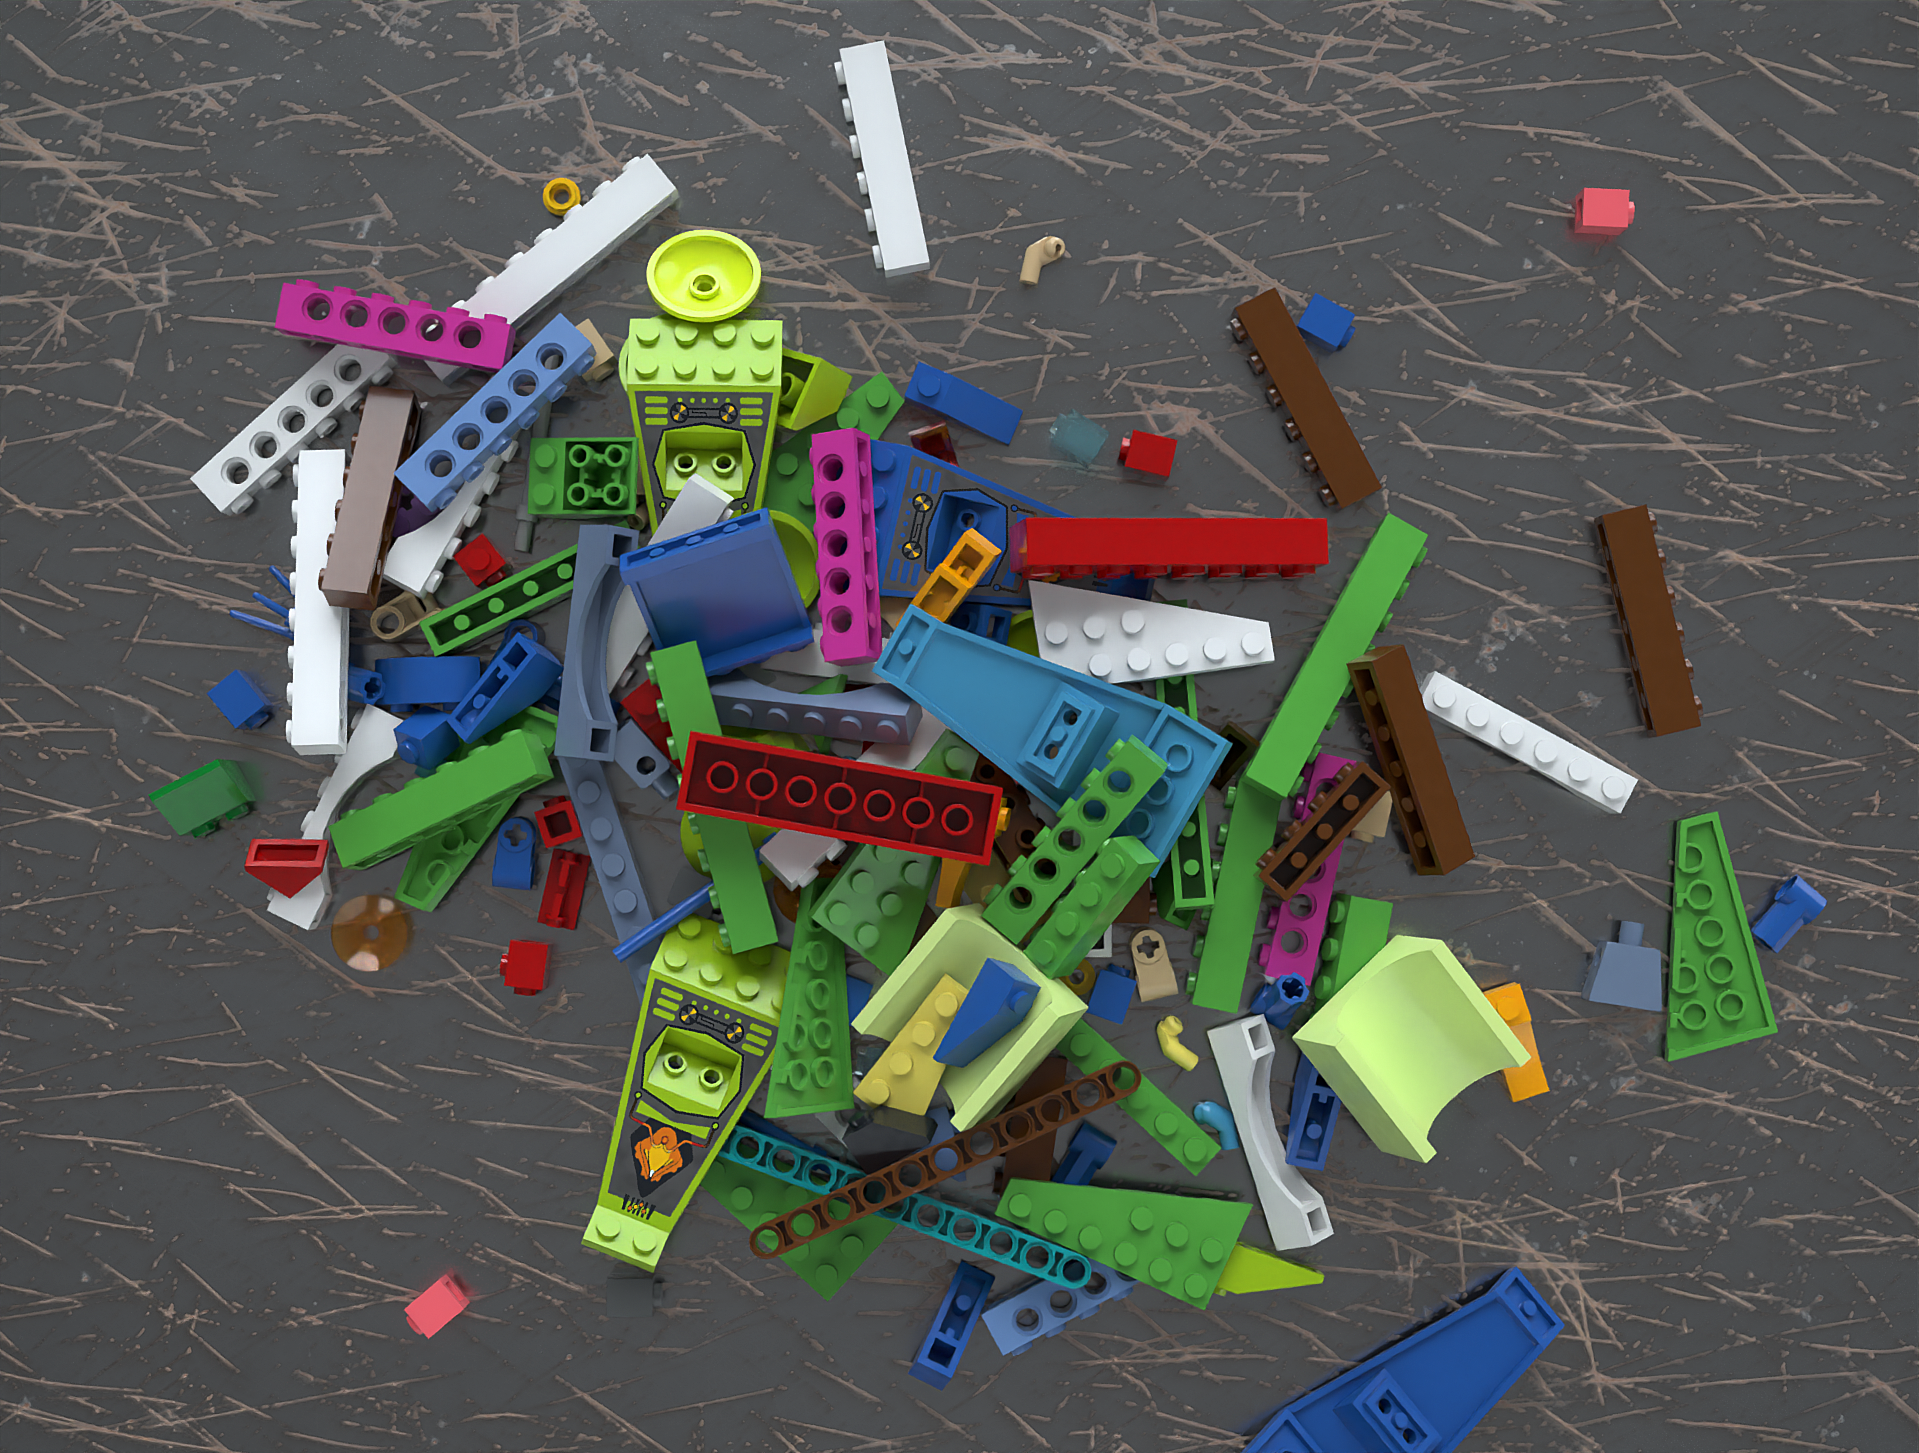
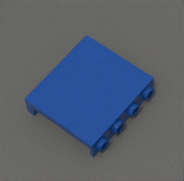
[620,507,814,677]

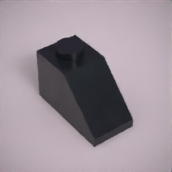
[842,1105,938,1176]

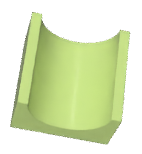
[851,903,1089,1132]
[1292,935,1531,1163]

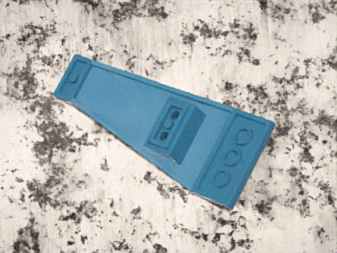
[872,604,1233,878]

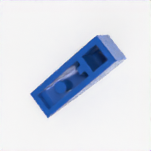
[904,361,1023,446]
[446,632,564,744]
[933,957,1041,1068]
[1285,1051,1342,1171]
[908,1261,995,1391]

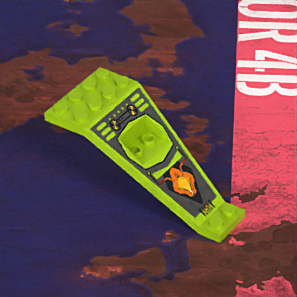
[627,319,783,537]
[581,913,791,1273]

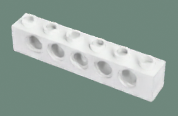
[190,324,397,516]

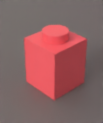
[1574,188,1635,235]
[404,1274,470,1339]

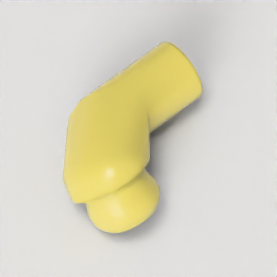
[1156,1015,1199,1072]

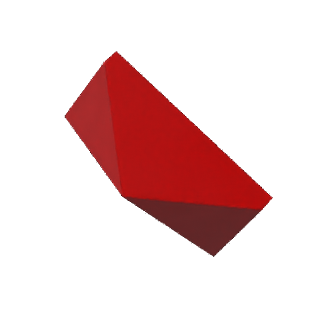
[244,839,329,898]

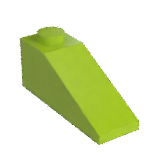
[1213,1241,1325,1296]

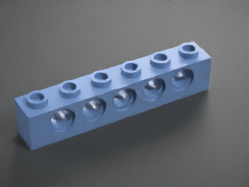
[394,313,597,513]
[981,1257,1141,1356]

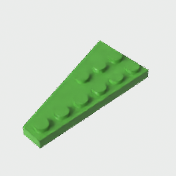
[762,371,905,534]
[394,706,558,912]
[807,729,979,977]
[1665,811,1778,1062]
[764,878,854,1118]
[700,1142,898,1302]
[994,1177,1253,1311]

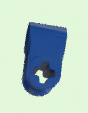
[492,816,537,891]

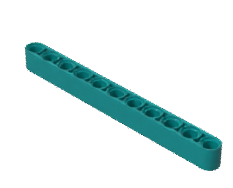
[718,1123,1091,1289]

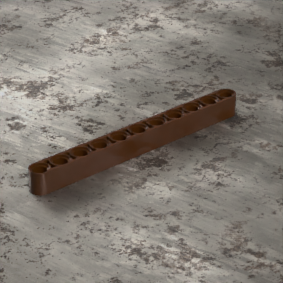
[749,1060,1142,1260]

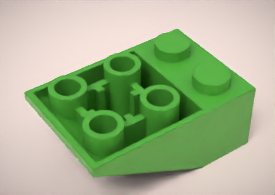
[528,437,639,519]

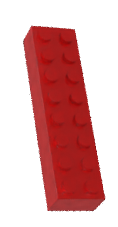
[1009,518,1329,580]
[676,731,1003,866]

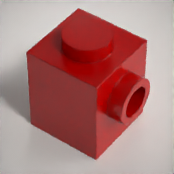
[452,533,513,590]
[534,795,584,848]
[500,939,553,996]

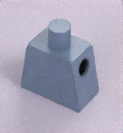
[614,715,679,800]
[1581,921,1662,1012]

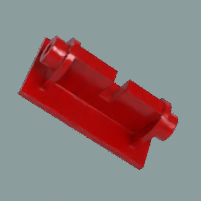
[537,848,591,930]

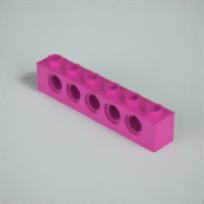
[274,279,516,373]
[809,428,883,667]
[1257,752,1357,986]

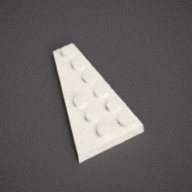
[1028,580,1275,685]

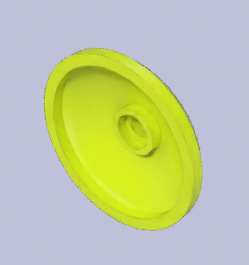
[647,230,761,322]

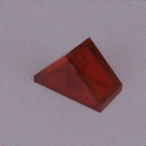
[908,420,959,467]

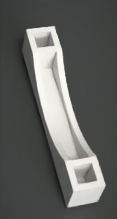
[383,374,530,600]
[1419,671,1638,814]
[267,704,406,930]
[1207,1014,1334,1251]

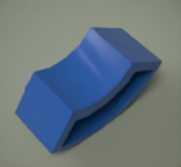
[375,656,480,713]

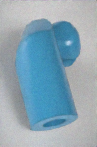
[1194,1101,1240,1150]

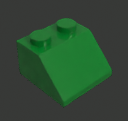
[148,759,257,839]

